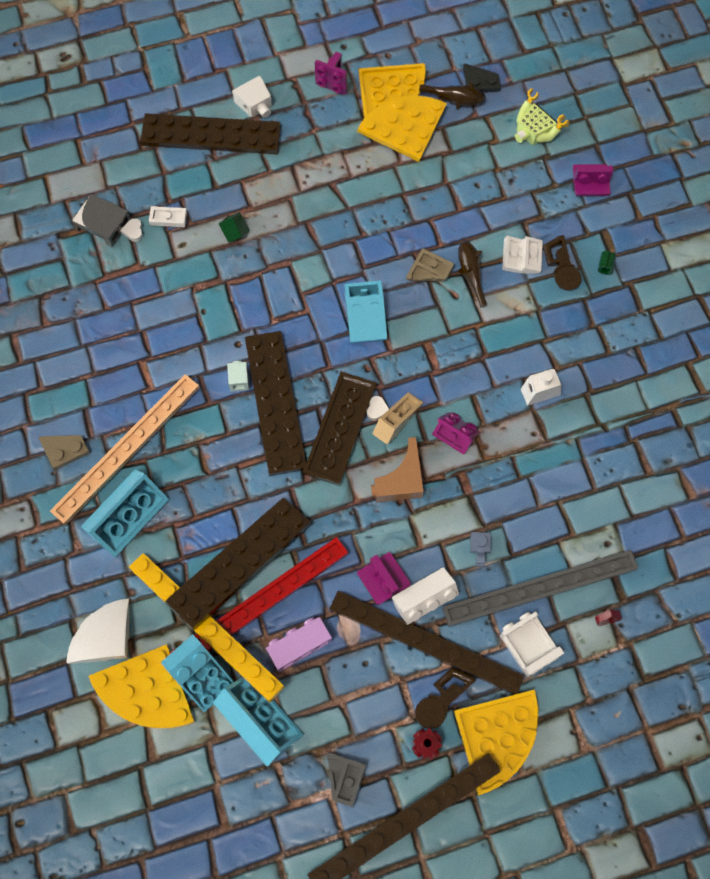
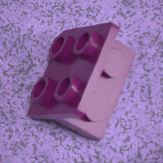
[314,51,347,95]
[572,164,613,196]
[432,412,480,455]
[357,552,411,605]

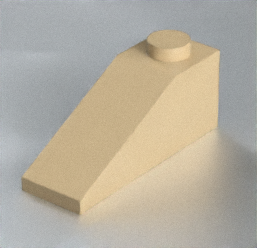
[372,392,423,445]

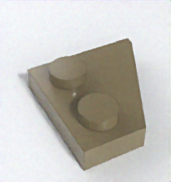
[406,248,454,281]
[39,435,90,470]

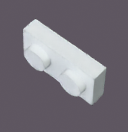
[149,206,187,227]

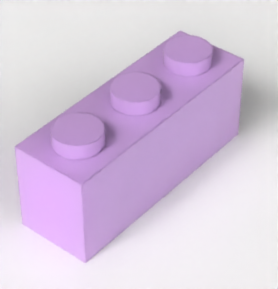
[266,617,332,673]

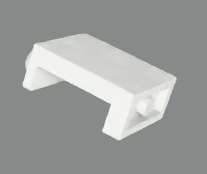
[500,612,564,678]

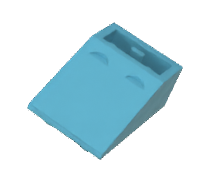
[345,280,387,343]
[161,635,234,712]

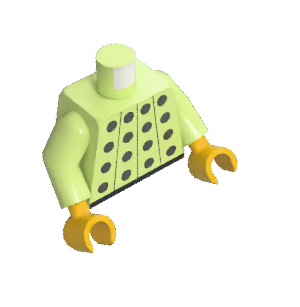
[515,88,569,145]

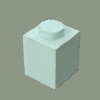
[227,361,249,392]

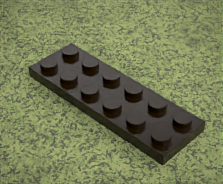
[303,371,376,486]

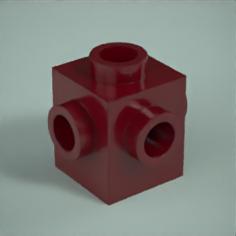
[411,728,442,761]

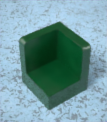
[218,212,249,242]

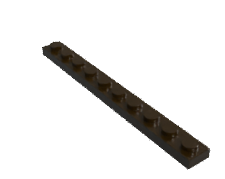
[329,591,524,695]
[307,753,501,879]

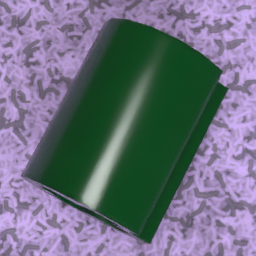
[598,251,616,275]

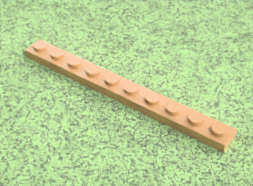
[50,374,199,526]

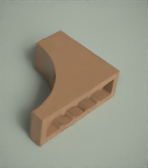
[371,437,423,503]

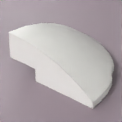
[67,599,129,664]

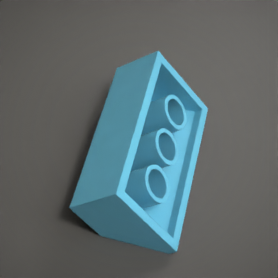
[81,469,169,557]
[213,677,304,767]

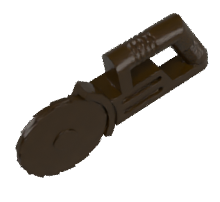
[543,235,582,291]
[415,667,477,729]

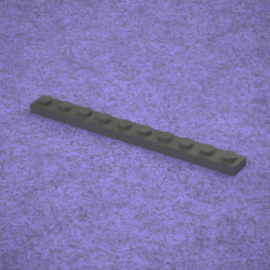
[442,550,639,627]

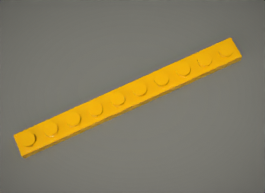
[129,553,284,703]

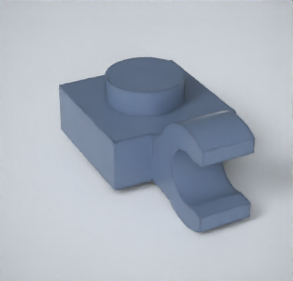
[470,532,491,567]

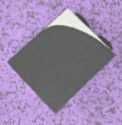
[72,194,130,247]

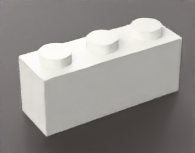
[392,567,459,625]

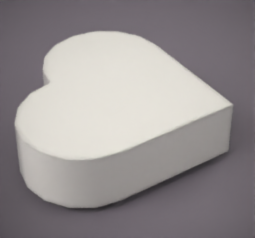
[120,219,143,242]
[367,396,389,421]

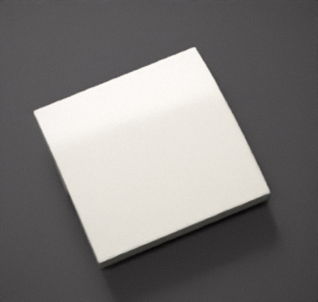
[502,236,543,274]

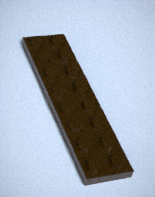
[140,113,281,155]
[245,331,306,477]
[165,498,311,631]

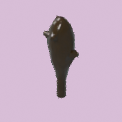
[419,82,486,109]
[458,240,487,308]

